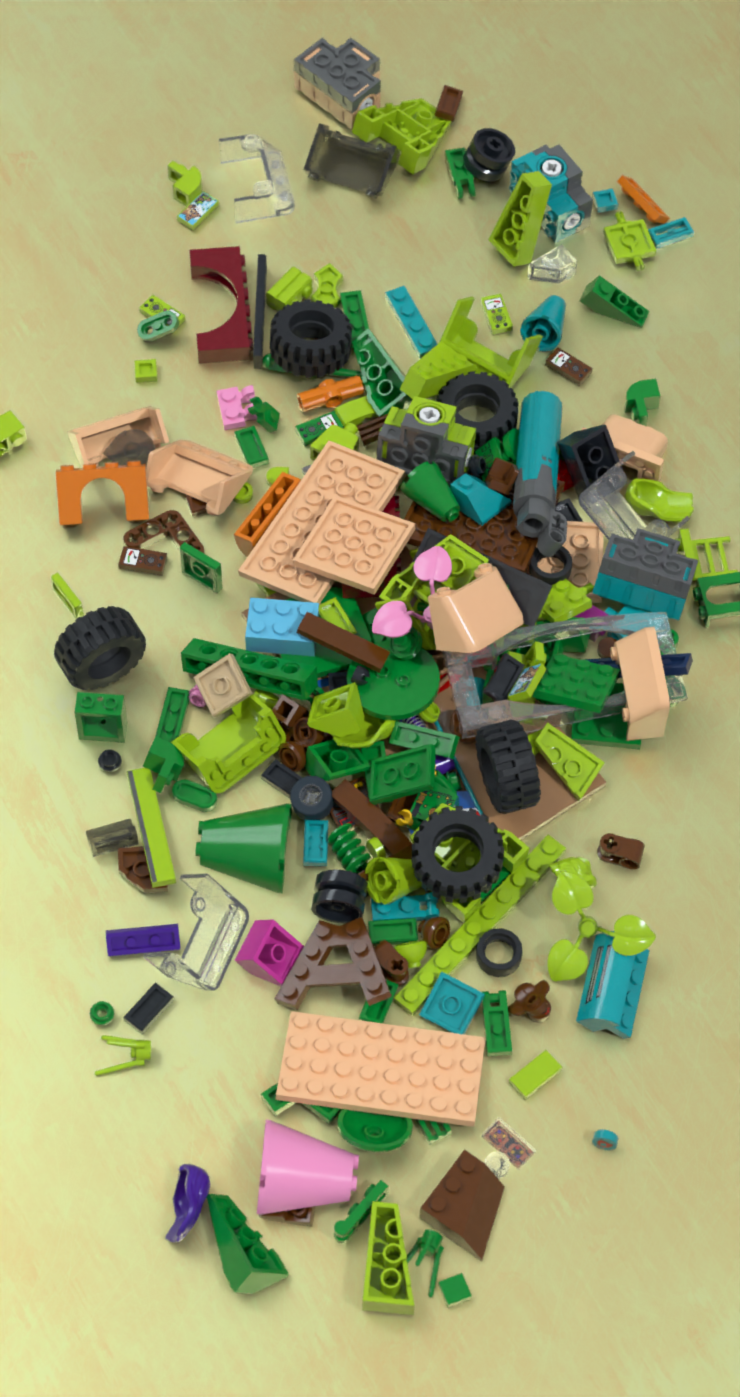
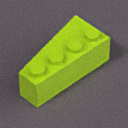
[400,341,473,399]

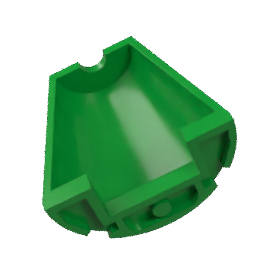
[195,803,292,893]

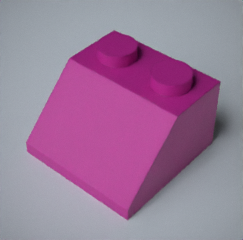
[234,919,304,987]

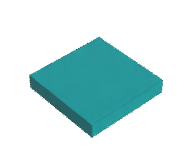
[419,971,485,1035]

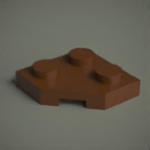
[118,846,168,893]

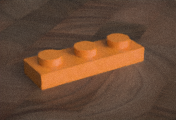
[617,175,670,224]

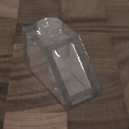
[527,244,577,283]

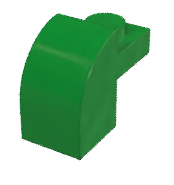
[624,379,661,426]
[143,737,184,793]

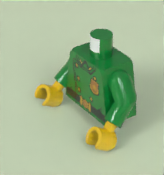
[396,764,459,831]

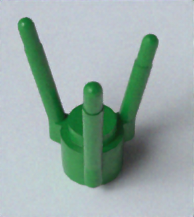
[407,1229,444,1298]

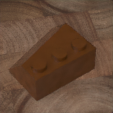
[420,1149,505,1262]

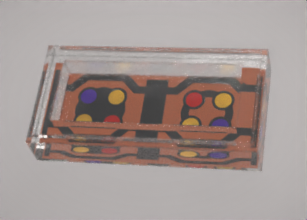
[482,1117,536,1170]

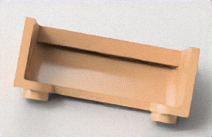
[146,440,253,516]

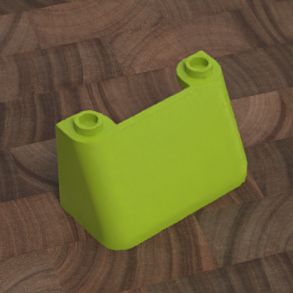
[171,694,286,794]

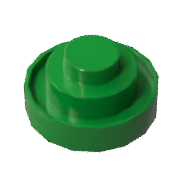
[390,627,423,660]

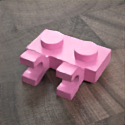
[217,385,257,430]

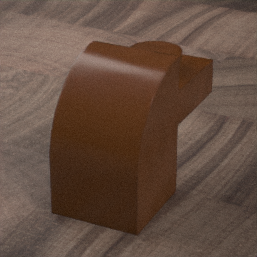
[272,694,309,742]

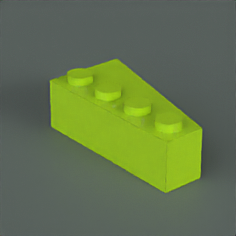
[488,171,552,267]
[362,1201,415,1315]

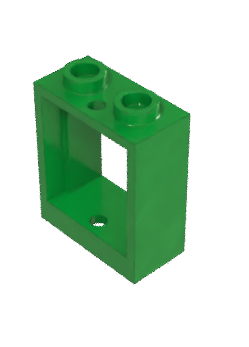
[74,692,128,743]

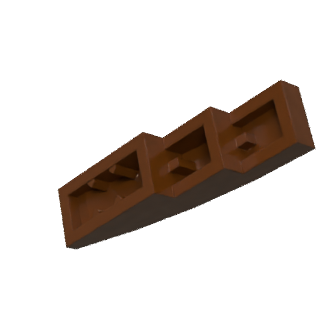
[332,779,412,856]

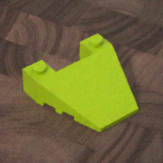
[352,98,452,174]
[379,534,489,606]
[410,803,529,923]

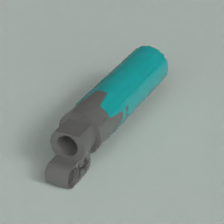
[513,391,567,557]

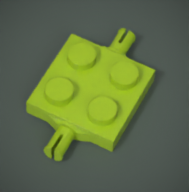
[603,211,656,271]
[538,578,594,626]

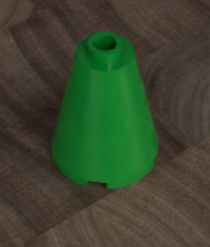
[401,461,460,522]

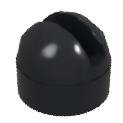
[351,665,370,686]

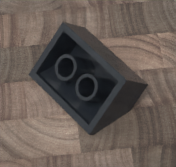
[557,425,628,504]

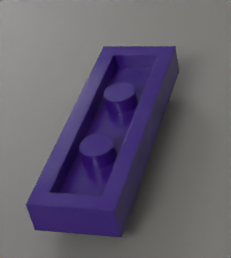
[106,924,180,956]

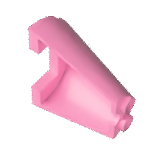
[257,1120,359,1214]

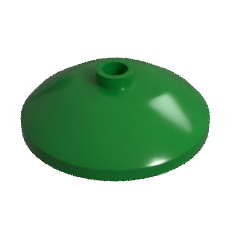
[337,1109,413,1152]

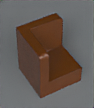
[485,457,519,495]

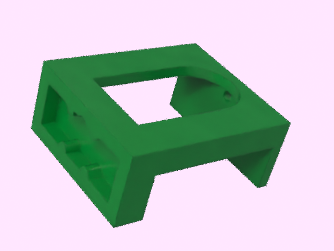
[693,572,740,628]

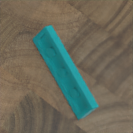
[385,286,437,359]

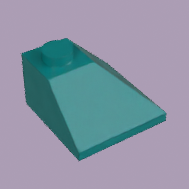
[450,473,512,526]

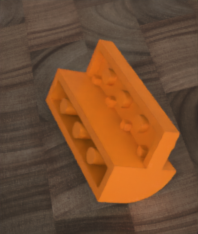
[234,472,301,557]

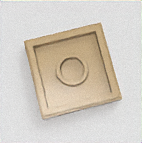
[193,654,253,717]

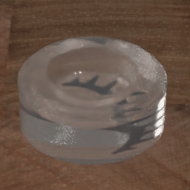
[485,1152,510,1179]

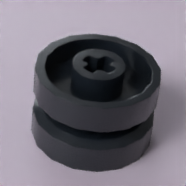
[463,128,515,182]
[311,870,368,923]

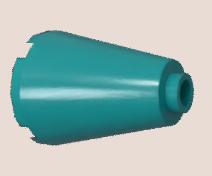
[520,295,566,351]

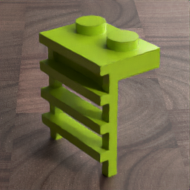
[675,529,738,581]

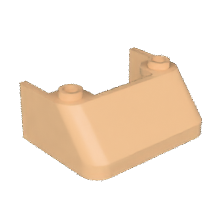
[68,406,169,467]
[610,627,670,741]

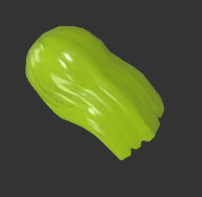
[625,478,694,522]
[331,712,398,749]

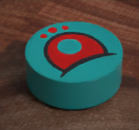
[592,1129,619,1150]

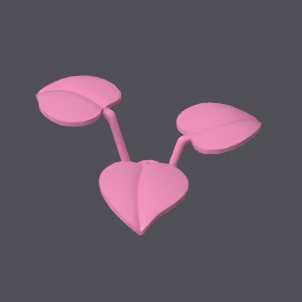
[372,546,452,638]

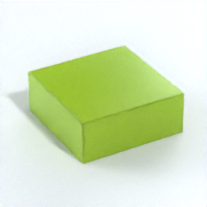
[134,359,157,383]

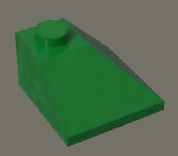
[305,740,371,781]

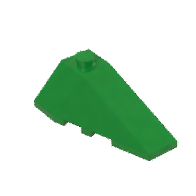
[352,328,413,417]

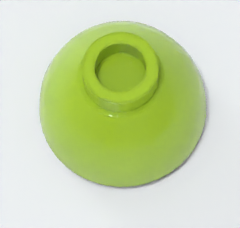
[394,940,427,968]

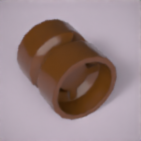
[293,716,333,748]

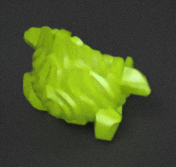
[549,856,597,889]

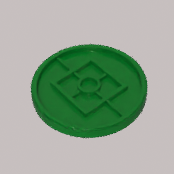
[347,640,440,720]

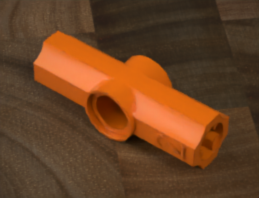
[297,375,364,412]

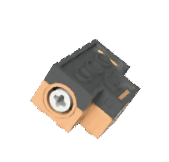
[294,38,381,130]

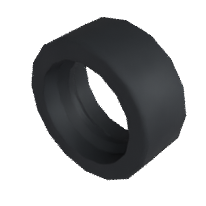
[529,546,572,585]
[476,928,523,977]

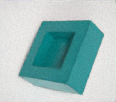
[592,189,618,213]

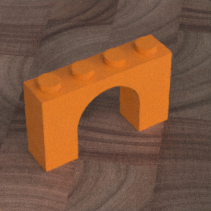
[56,461,149,525]

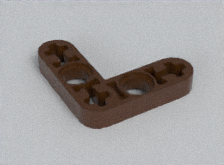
[123,510,205,554]

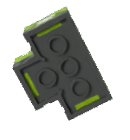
[377,396,476,486]

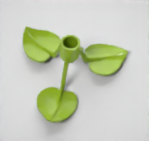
[547,871,656,982]

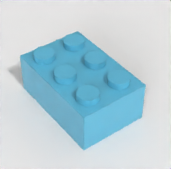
[245,598,319,657]

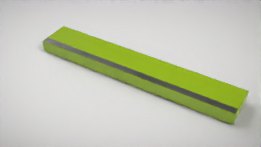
[127,768,176,888]

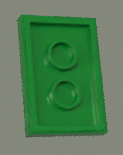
[369,744,436,805]

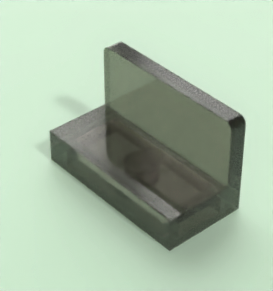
[86,819,138,857]

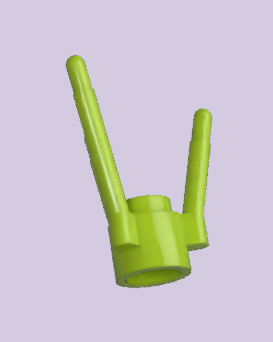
[95,1035,151,1076]

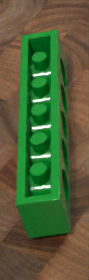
[181,638,318,701]

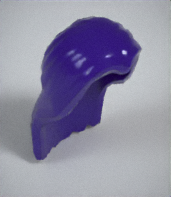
[165,1164,210,1243]

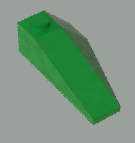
[207,1194,289,1294]

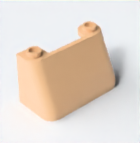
[428,563,524,653]

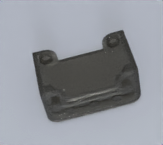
[303,123,400,199]

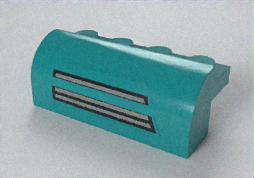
[576,931,650,1039]

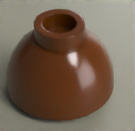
[279,741,308,773]
[418,917,450,950]

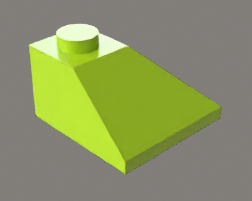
[307,682,365,737]

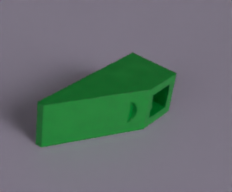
[579,275,649,328]

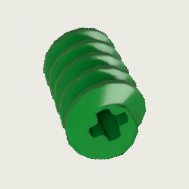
[327,823,371,874]

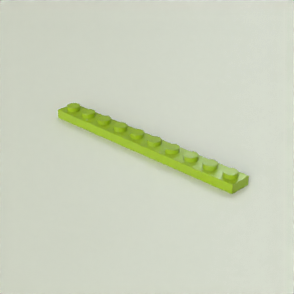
[394,834,566,1016]

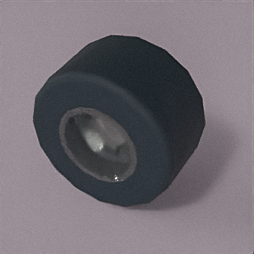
[290,776,333,820]

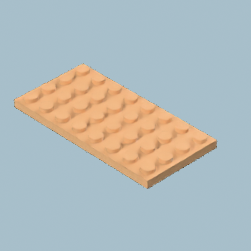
[238,441,406,604]
[276,1011,486,1127]

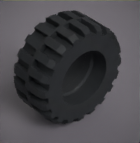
[270,300,352,378]
[436,371,518,455]
[54,606,146,690]
[475,719,541,814]
[412,806,504,903]

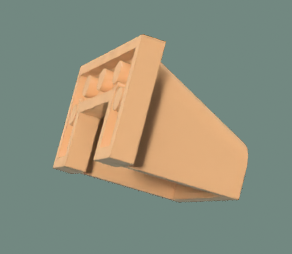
[582,415,668,481]

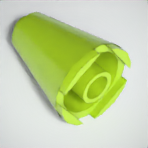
[365,856,422,905]

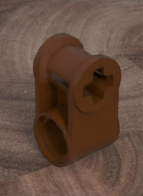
[597,833,645,870]
[374,940,409,986]

